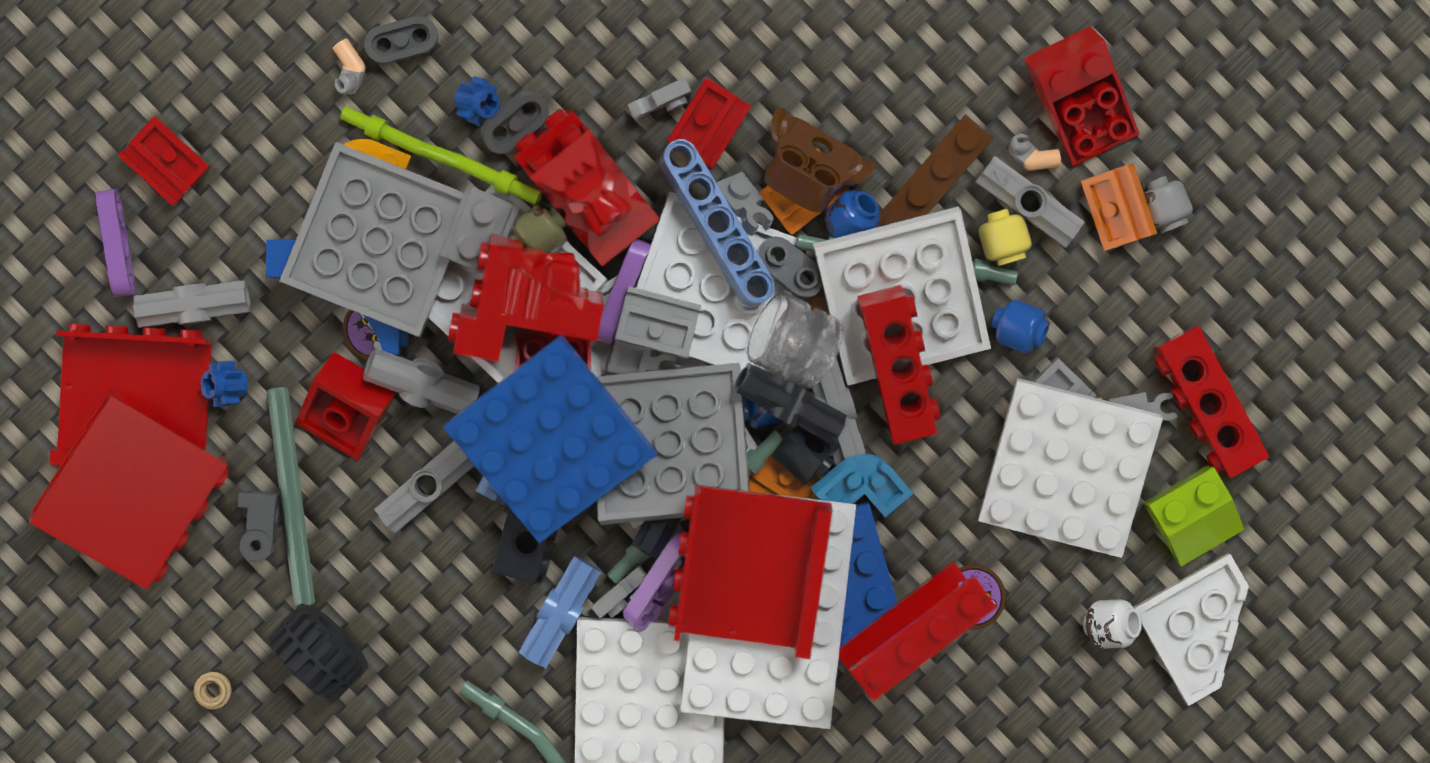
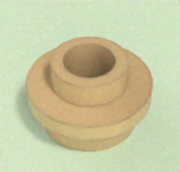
[194,672,232,709]

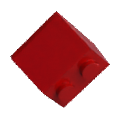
[295,352,397,461]

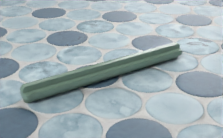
[267,387,315,607]

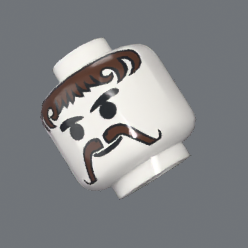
[1083,599,1141,649]

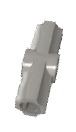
[975,156,1084,248]
[133,280,251,328]
[363,348,479,414]
[804,351,865,466]
[374,441,475,534]

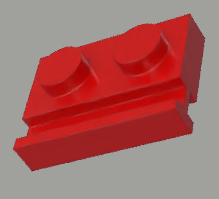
[667,77,752,170]
[118,116,211,206]

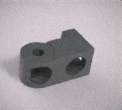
[238,490,281,562]

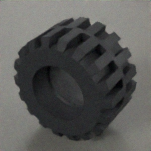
[269,603,368,701]

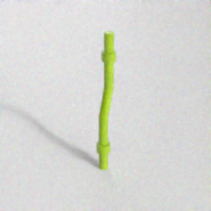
[340,106,542,205]

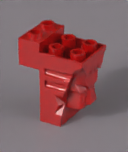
[512,108,660,266]
[448,233,604,362]

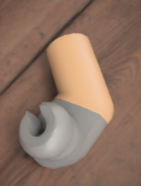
[332,38,366,95]
[1009,134,1061,171]

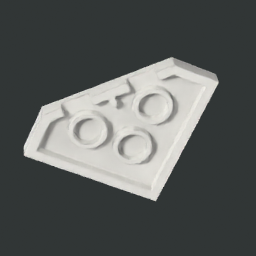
[1134,553,1249,706]

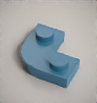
[811,454,913,517]

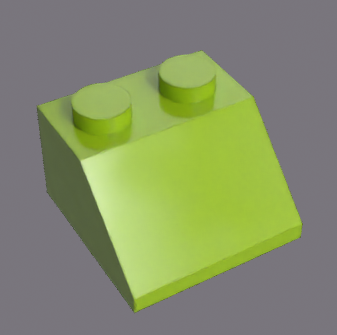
[1143,466,1245,567]

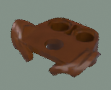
[764,107,877,213]

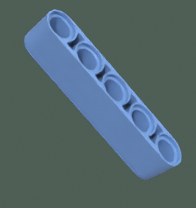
[660,140,775,307]

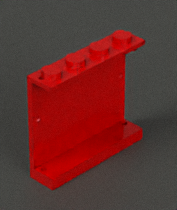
[49,324,213,465]
[29,389,229,590]
[668,484,833,659]
[839,561,997,701]

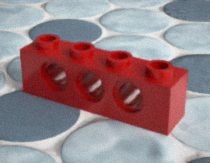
[857,285,941,445]
[1153,326,1270,478]

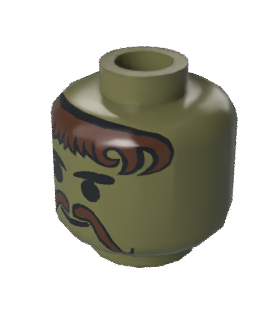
[511,205,568,253]

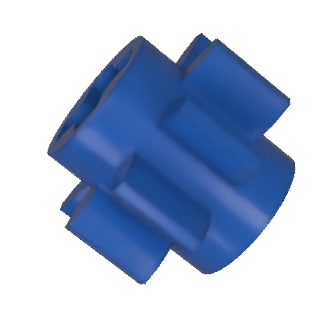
[454,76,500,125]
[201,361,248,407]

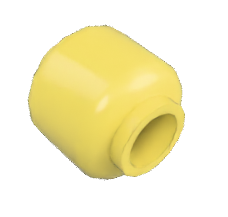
[978,209,1032,266]

